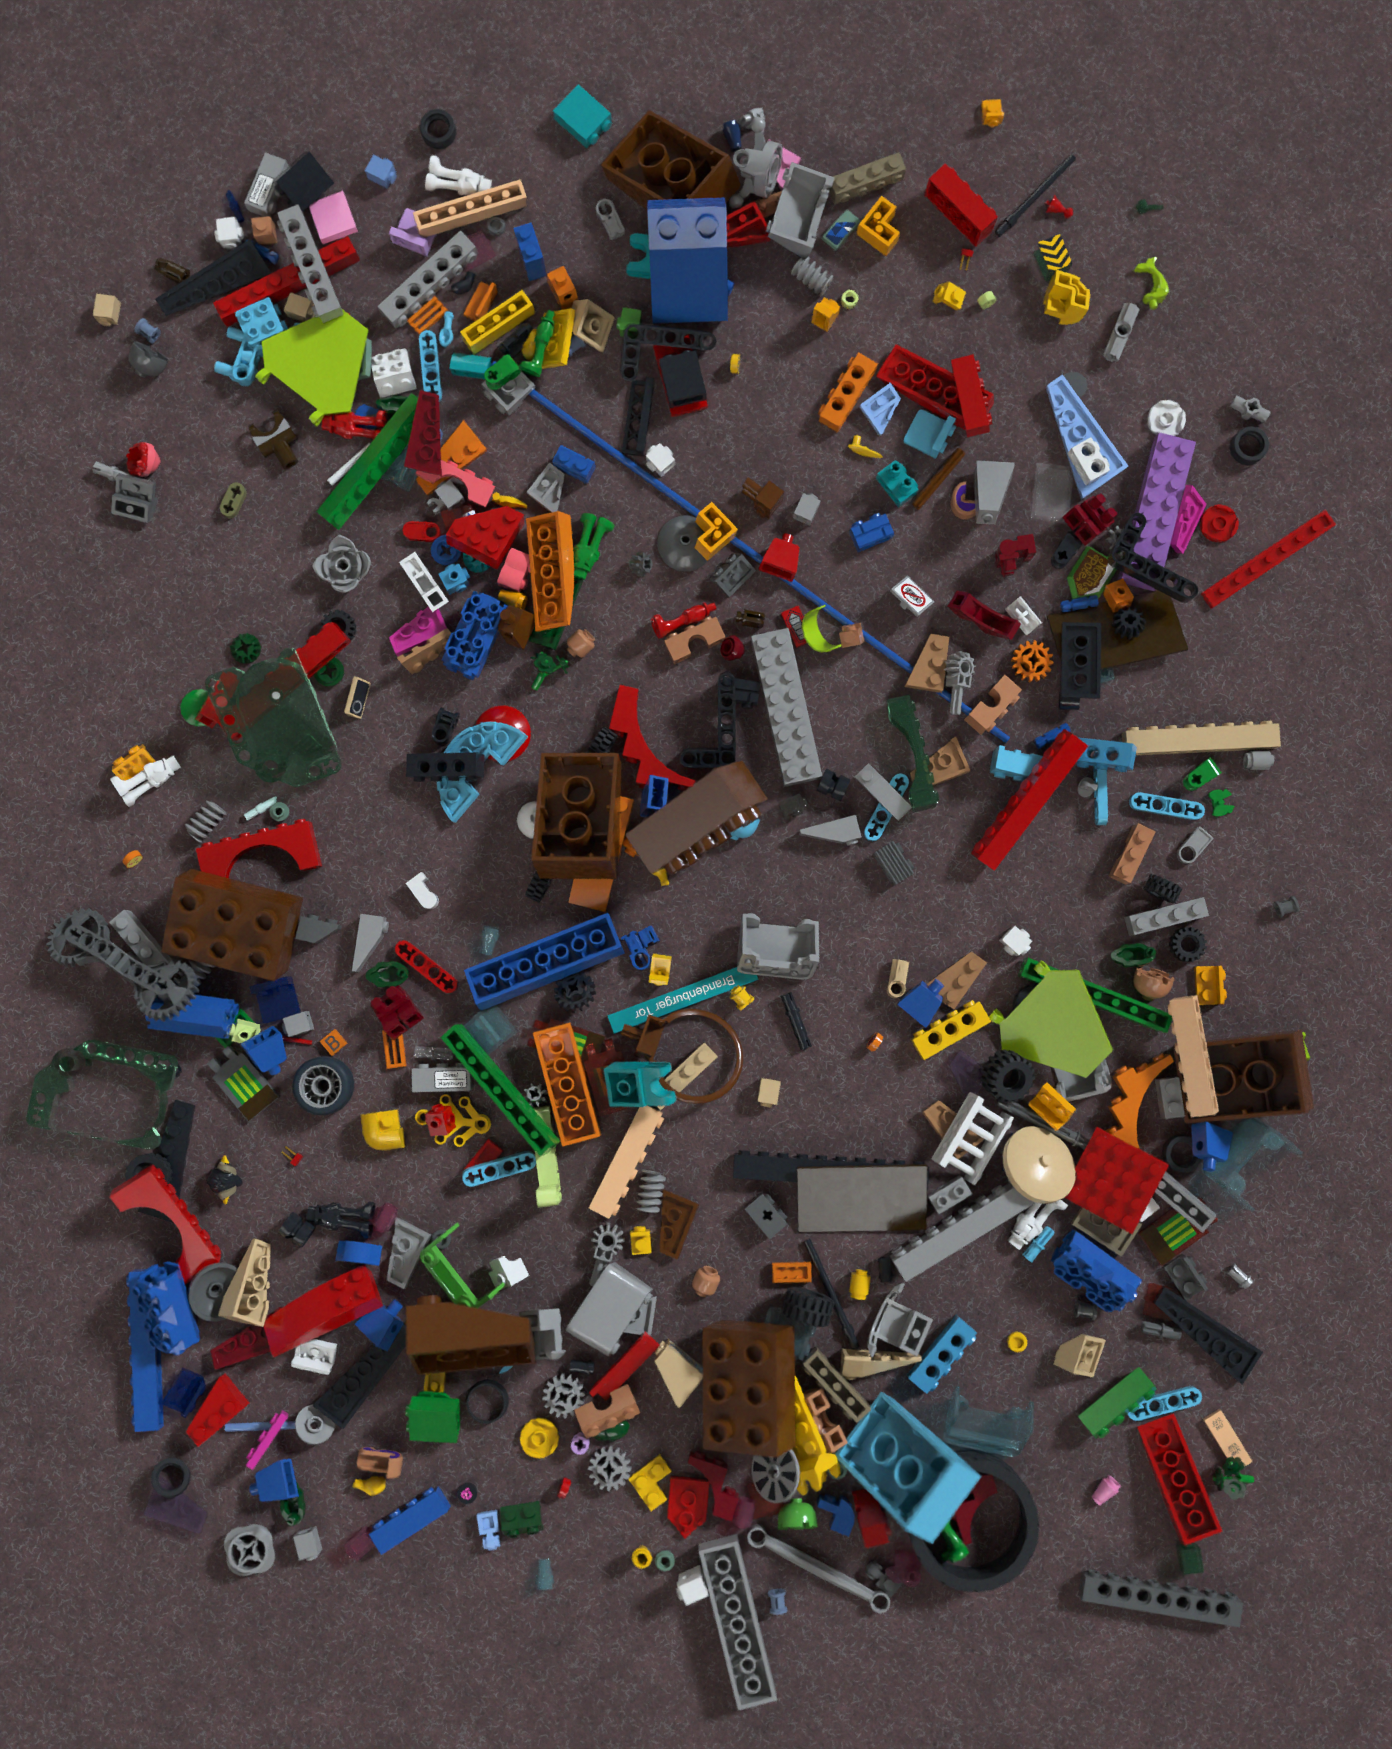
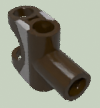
[248,409,298,470]

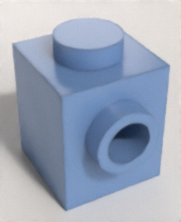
[365,155,397,189]

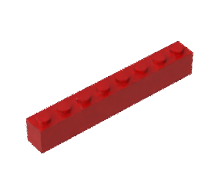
[213,236,360,327]
[218,622,351,741]
[971,729,1088,871]

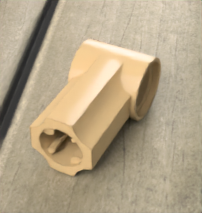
[887,959,909,998]

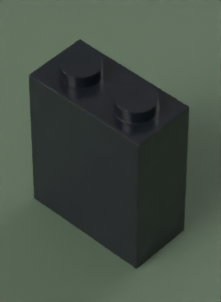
[272,151,334,212]
[659,350,707,408]

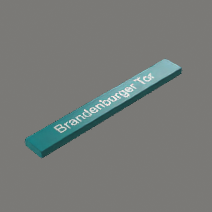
[607,967,758,1033]

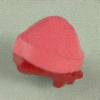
[126,442,161,477]

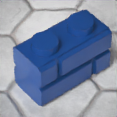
[552,445,596,484]
[849,513,894,552]

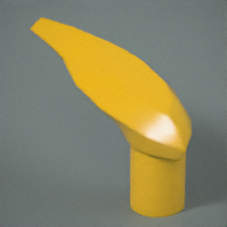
[848,435,883,458]
[492,493,527,509]

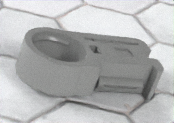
[596,199,624,240]

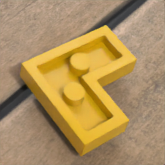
[629,1454,672,1511]

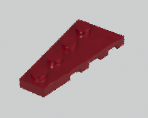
[404,390,442,476]
[210,1307,282,1370]

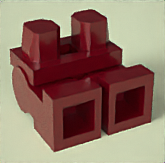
[1062,493,1118,546]
[995,534,1036,577]
[371,985,424,1040]

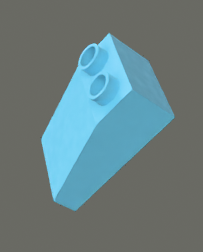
[835,1392,981,1543]

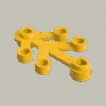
[415,1094,491,1147]

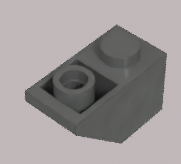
[295,914,342,944]

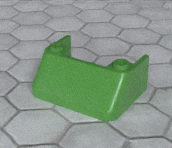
[420,1223,505,1308]

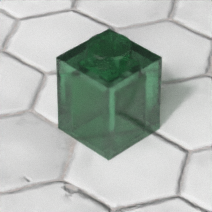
[1176,1542,1204,1575]

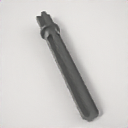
[997,1100,1090,1149]

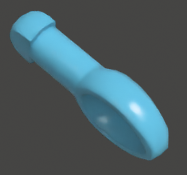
[439,311,454,347]

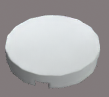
[1147,400,1186,436]

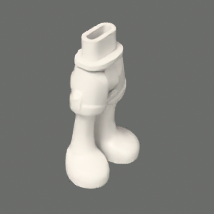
[425,155,492,195]
[110,756,181,807]
[1007,1199,1068,1250]

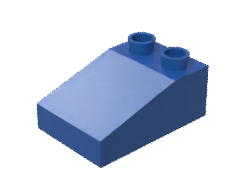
[647,197,728,323]

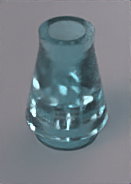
[481,926,500,955]
[535,1559,555,1590]

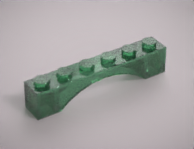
[886,695,939,813]

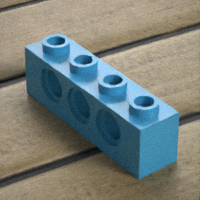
[1075,738,1137,772]
[907,1314,977,1394]

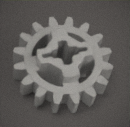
[542,1373,585,1418]
[588,1445,632,1491]

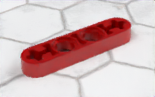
[395,940,458,993]

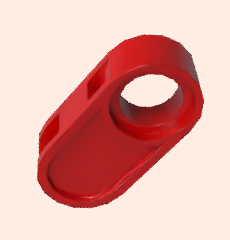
[403,521,441,542]

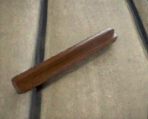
[912,448,965,510]

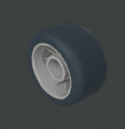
[292,1056,354,1115]

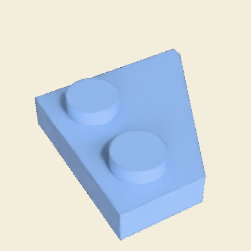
[859,383,901,436]

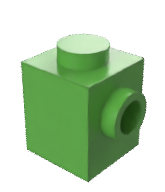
[617,308,642,338]

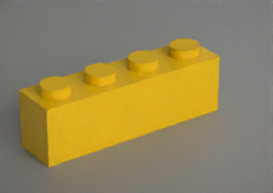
[460,290,535,355]

